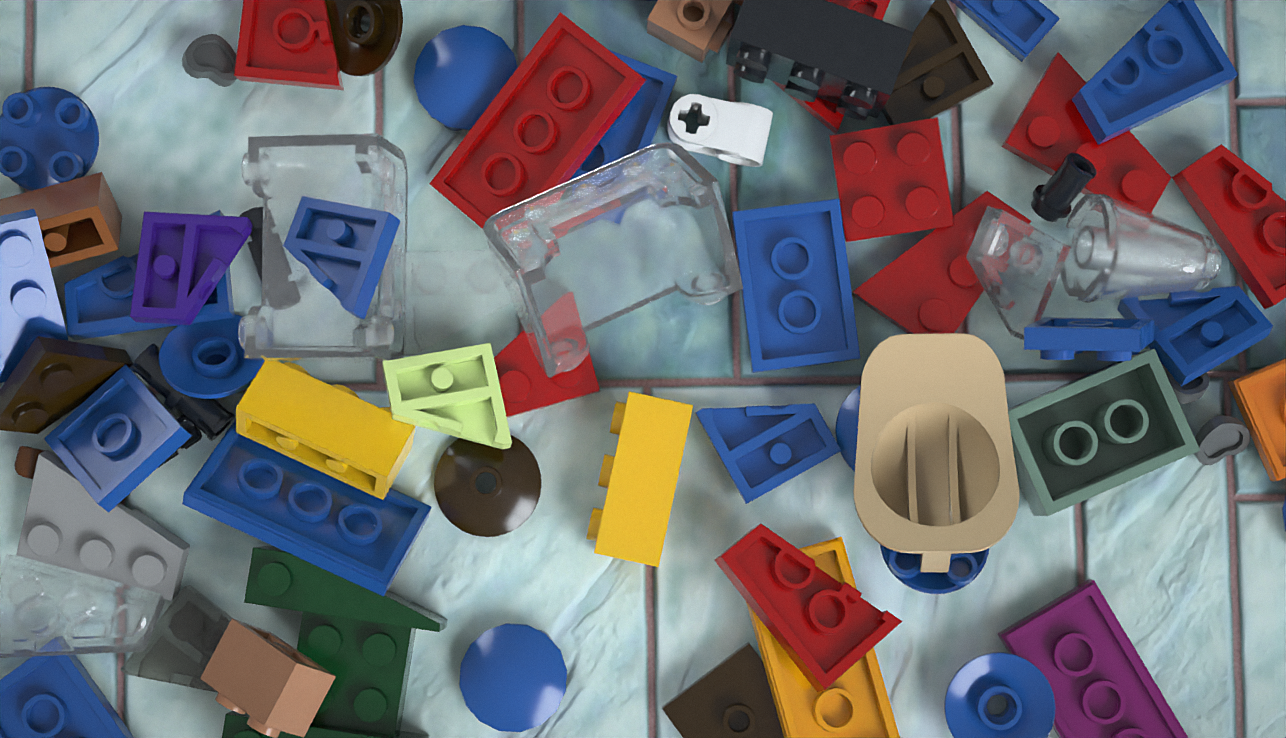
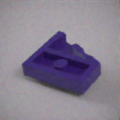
[130,211,253,325]

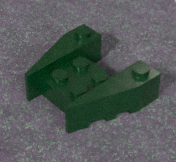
[222,546,448,738]

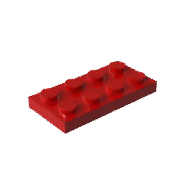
[429,12,646,252]

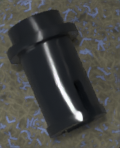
[1031,152,1097,222]

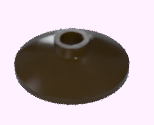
[325,0,403,77]
[434,435,542,537]

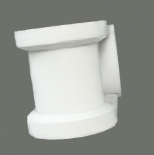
[667,94,773,167]

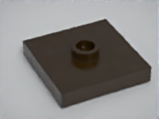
[662,642,784,738]

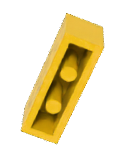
[236,356,416,500]
[586,391,693,567]

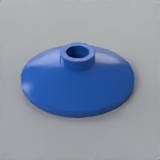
[158,314,270,399]
[944,652,1056,738]

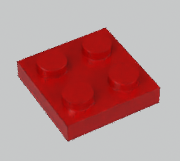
[830,117,954,242]

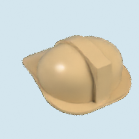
[853,333,1019,572]

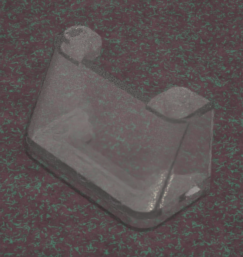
[238,133,408,363]
[483,142,743,378]

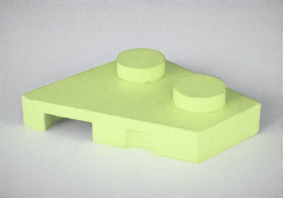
[382,343,512,449]

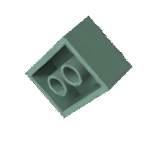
[1008,348,1200,516]

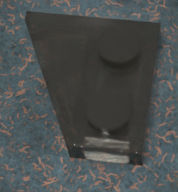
[120,585,232,693]

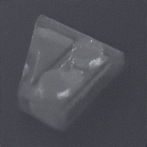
[966,206,1071,340]

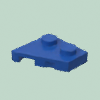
[283,196,401,319]
[1117,286,1273,387]
[695,403,841,504]

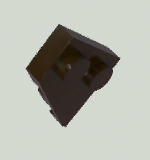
[882,0,994,125]
[0,336,133,434]

